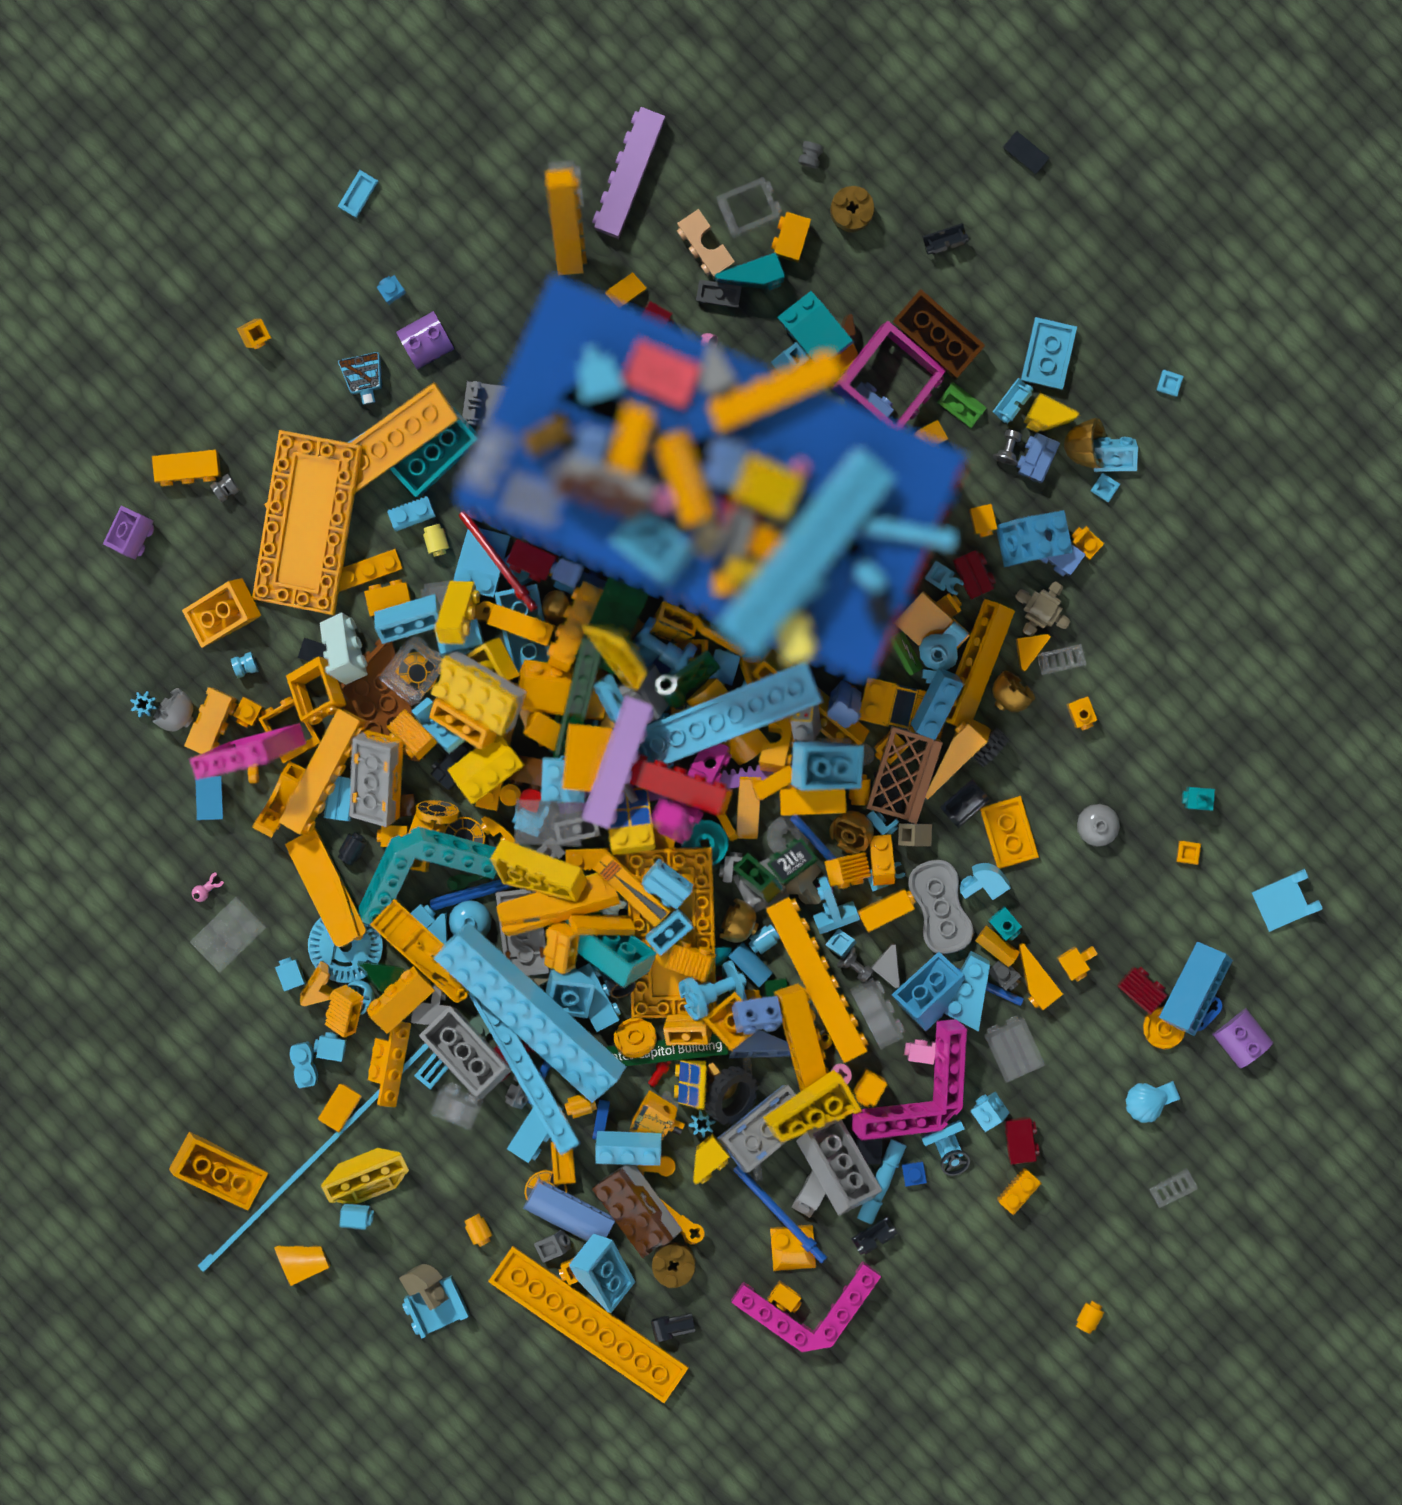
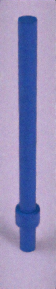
[733,1165,827,1263]

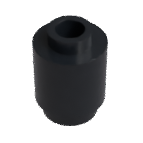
[338,832,367,865]

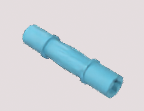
[863,515,955,550]
[857,1139,907,1224]

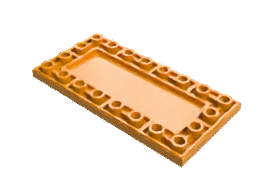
[252,430,363,615]
[626,847,717,1018]

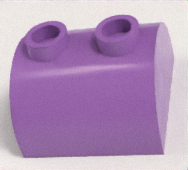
[396,311,454,369]
[103,506,154,560]
[1212,1008,1273,1068]

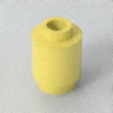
[423,524,449,557]

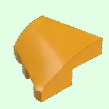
[274,1245,331,1286]

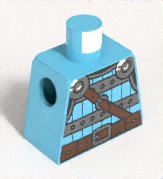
[338,352,382,405]

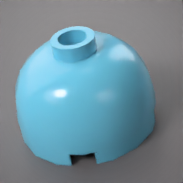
[449,900,492,937]

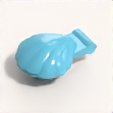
[919,621,969,671]
[1126,1081,1181,1123]

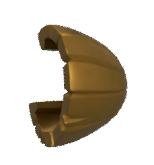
[1064,418,1106,468]

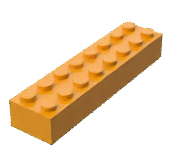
[766,896,869,1063]

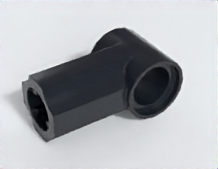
[651,1313,695,1342]

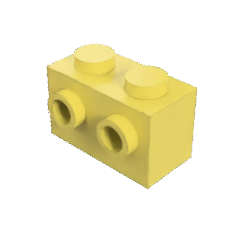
[777,612,817,663]

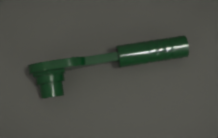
[447,872,498,891]

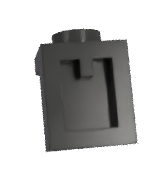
[989,960,1021,991]
[534,1229,572,1263]

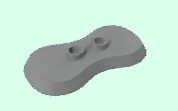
[909,860,973,954]

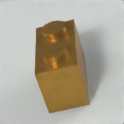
[521,415,572,458]

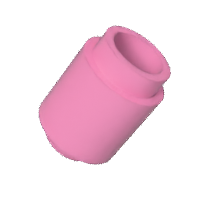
[652,489,675,513]

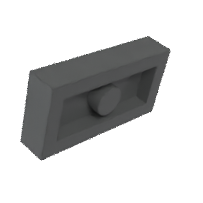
[696,279,742,308]

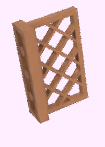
[866,726,942,824]

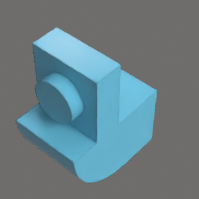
[959,863,1010,900]

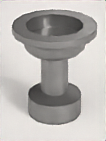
[993,430,1022,465]
[837,947,873,983]

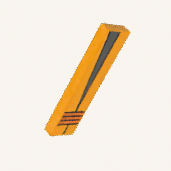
[593,851,670,927]

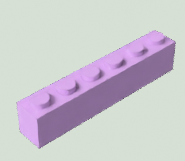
[592,107,665,239]
[582,695,654,828]

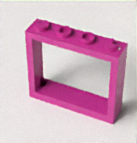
[832,321,946,429]
[190,723,306,780]

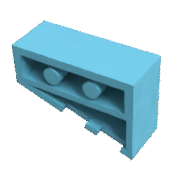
[944,951,990,1031]

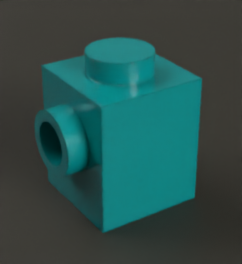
[987,906,1022,941]

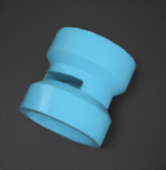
[231,652,258,678]

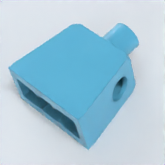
[578,346,625,402]

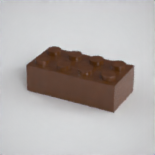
[891,289,985,380]

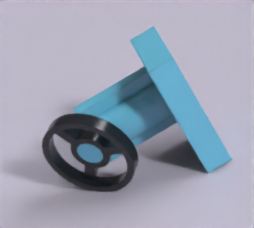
[921,1120,970,1176]

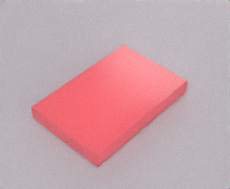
[621,339,702,409]

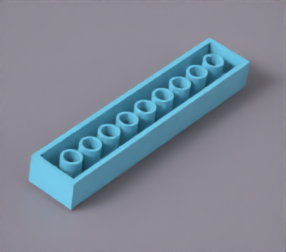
[715,449,896,656]
[434,922,626,1103]

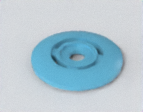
[308,908,383,983]

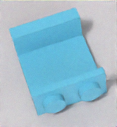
[402,1275,469,1339]

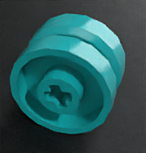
[681,819,728,865]

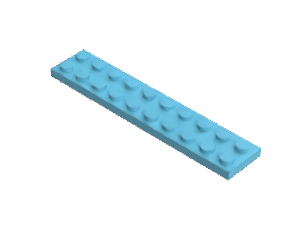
[637,661,823,764]

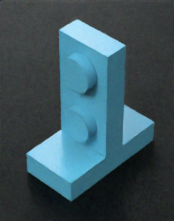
[412,697,465,753]
[813,876,860,934]

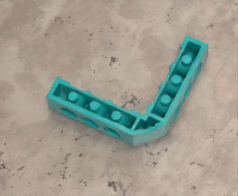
[358,827,497,924]

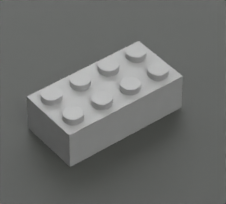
[419,1006,512,1099]
[796,1119,882,1215]

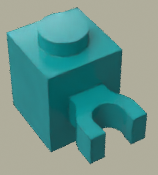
[1182,787,1215,811]

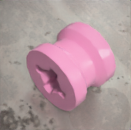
[830,1063,852,1084]

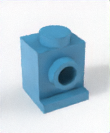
[377,275,406,305]

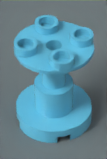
[633,617,697,676]
[679,960,747,1020]

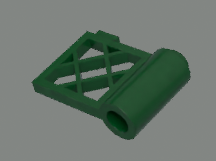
[655,650,721,708]

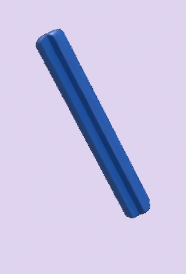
[430,879,513,910]

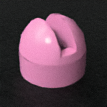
[701,333,718,346]
[792,459,810,477]

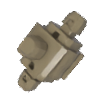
[1015,581,1070,637]

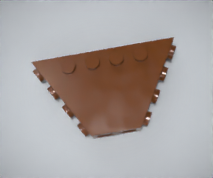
[334,638,426,762]

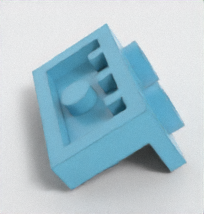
[1093,437,1138,472]
[593,674,624,723]

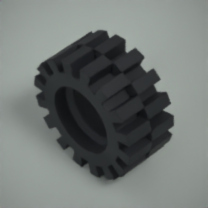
[972,727,1010,767]

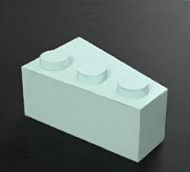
[320,613,368,685]

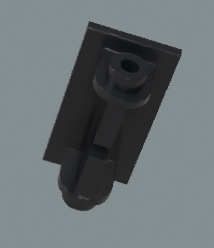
[922,223,969,255]
[851,1217,898,1255]

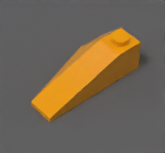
[925,718,991,800]

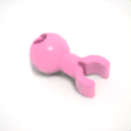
[192,873,224,902]

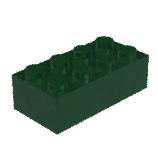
[574,577,649,674]

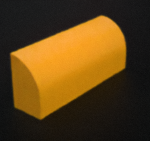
[654,430,718,527]
[686,678,770,765]

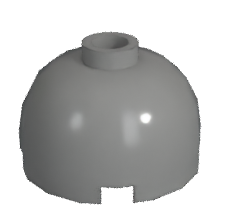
[153,688,193,731]
[1077,804,1120,847]

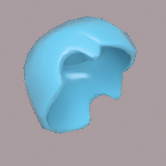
[348,980,375,1015]

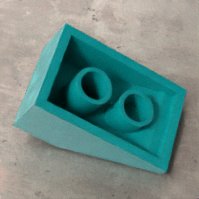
[715,252,785,291]
[777,291,854,360]

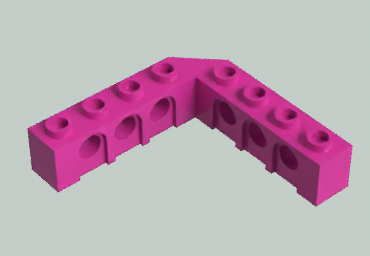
[652,743,731,844]
[852,1019,966,1140]
[731,1261,881,1352]

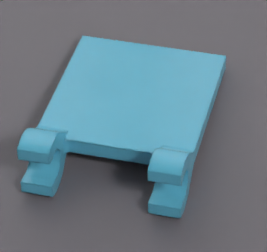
[1252,869,1323,932]

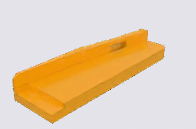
[285,827,367,947]
[497,874,620,936]
[370,899,470,1003]

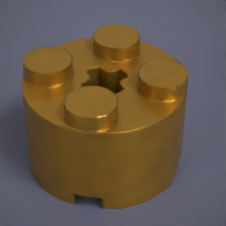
[830,186,874,232]
[652,1242,695,1288]

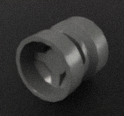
[798,141,824,168]
[210,474,240,503]

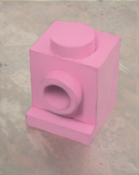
[904,1039,936,1065]

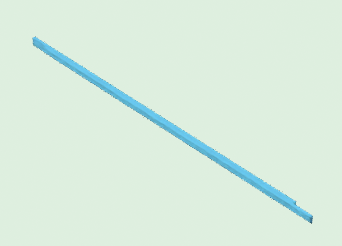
[198,1043,429,1272]

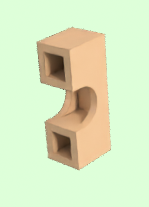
[676,209,735,279]

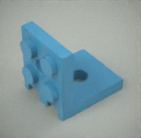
[996,511,1073,567]

